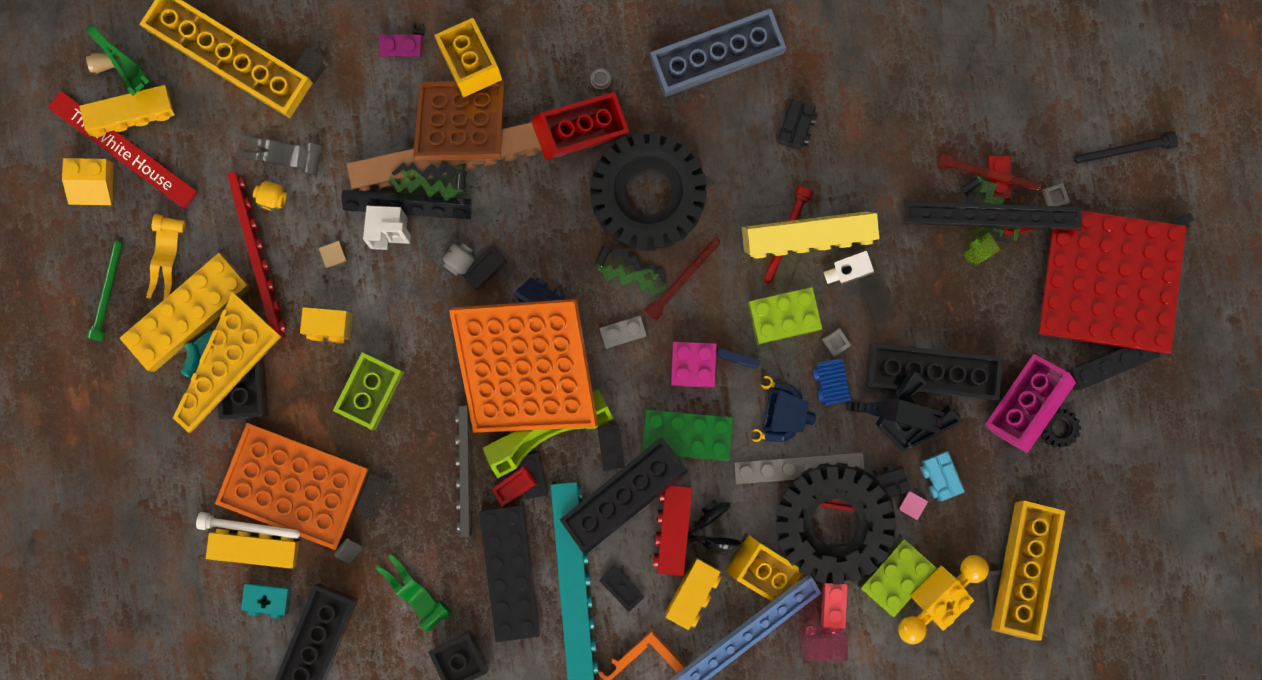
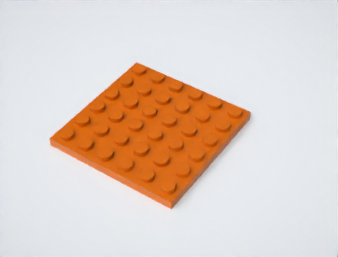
[449,299,598,433]

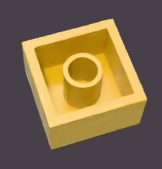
[300,307,353,343]

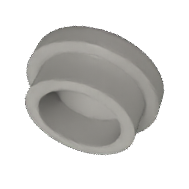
[590,68,612,90]

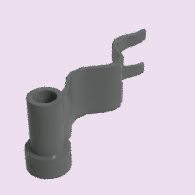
[236,135,324,175]

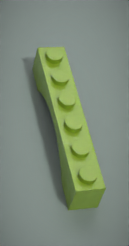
[483,389,614,478]

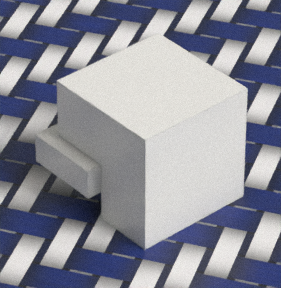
[363,206,411,250]

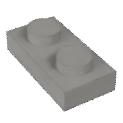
[599,316,647,349]

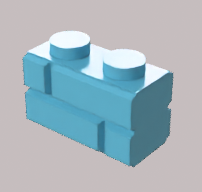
[920,451,965,501]

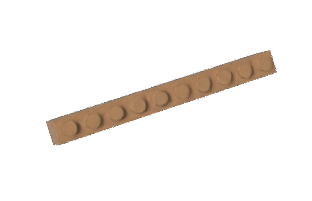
[347,123,542,192]

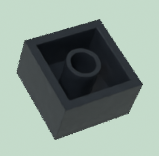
[428,630,489,680]

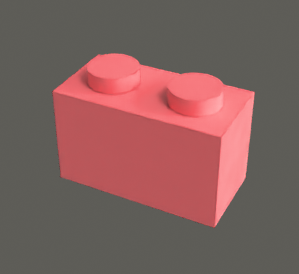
[821,581,848,628]

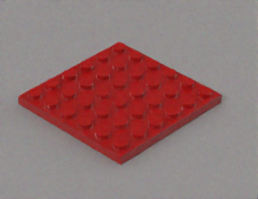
[1038,210,1186,354]

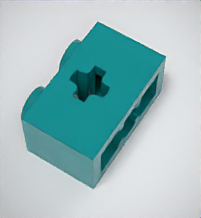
[241,582,292,618]

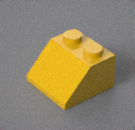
[62,158,114,205]

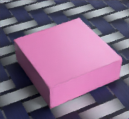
[898,492,928,520]

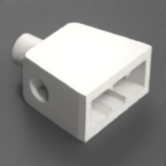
[824,251,874,284]

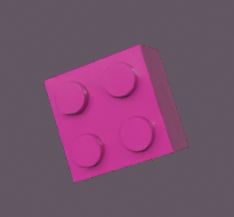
[671,342,716,388]

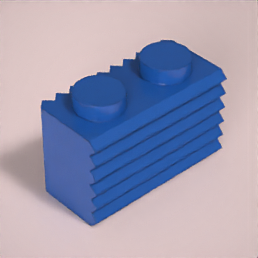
[812,358,851,406]

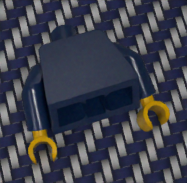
[751,376,816,442]

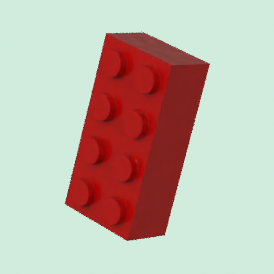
[531,92,629,161]
[653,485,692,576]

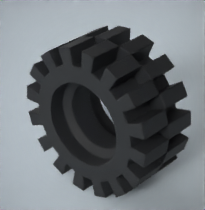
[1041,408,1081,447]

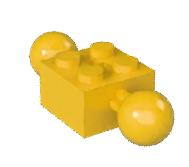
[898,555,989,644]

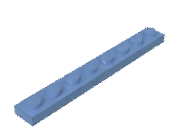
[670,575,821,680]

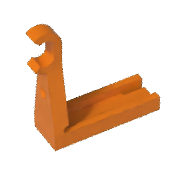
[598,628,687,680]

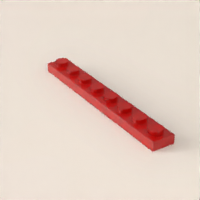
[227,171,287,340]

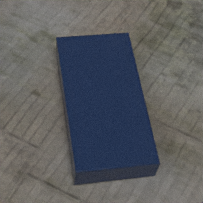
[716,348,760,369]

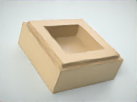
[319,241,347,269]

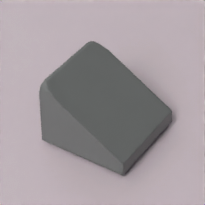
[334,537,362,563]

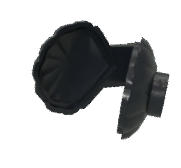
[687,499,743,554]

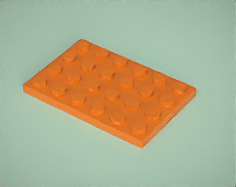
[215,423,369,550]

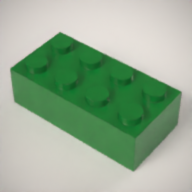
[642,410,733,461]

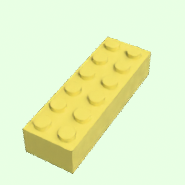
[741,211,879,258]

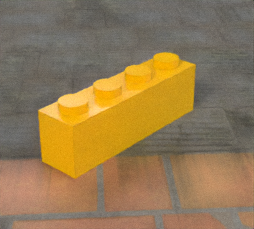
[79,85,175,137]
[206,528,300,569]

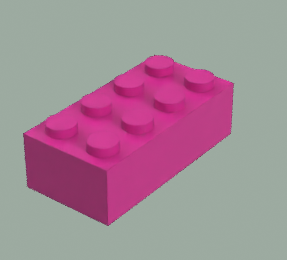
[985,354,1076,453]

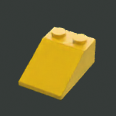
[725,535,804,601]

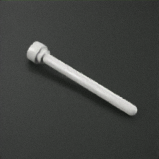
[196,512,300,538]

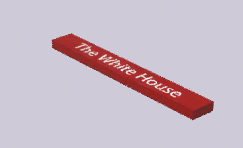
[48,91,198,209]

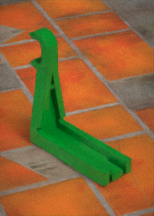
[86,24,150,96]

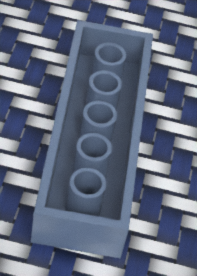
[650,8,786,97]

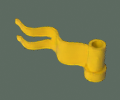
[146,214,186,299]

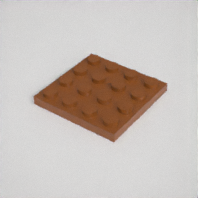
[413,80,505,160]

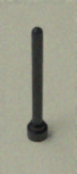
[1074,131,1178,163]

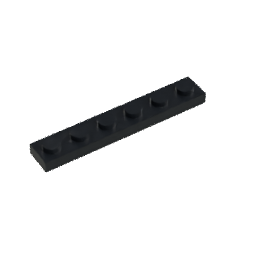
[341,190,472,219]

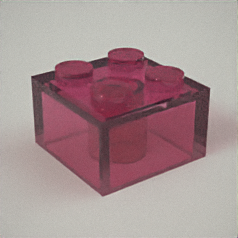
[798,626,848,662]

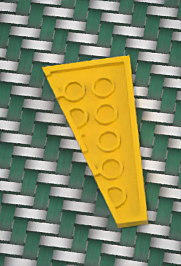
[173,292,281,433]

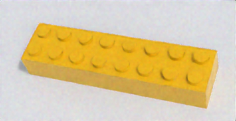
[139,0,313,119]

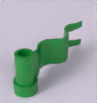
[375,553,452,632]

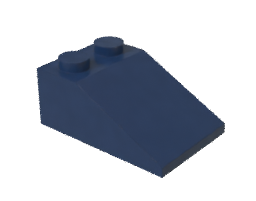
[513,277,565,303]

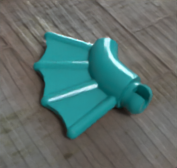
[180,330,212,378]

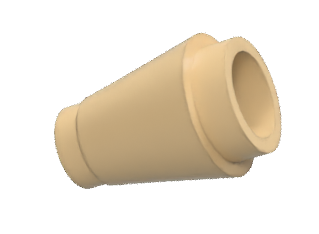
[86,53,118,74]

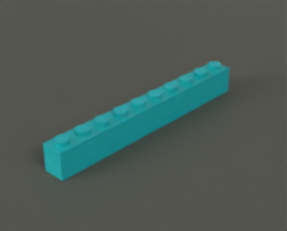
[551,482,598,680]

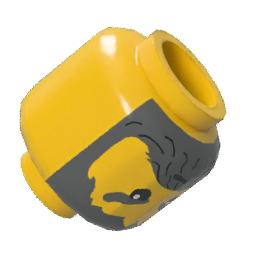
[253,181,287,212]

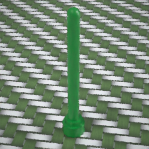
[86,240,122,342]

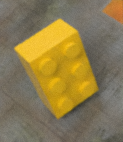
[434,18,502,98]
[664,556,722,630]

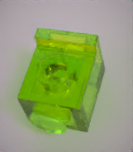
[964,232,1000,266]

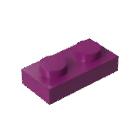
[379,34,423,57]

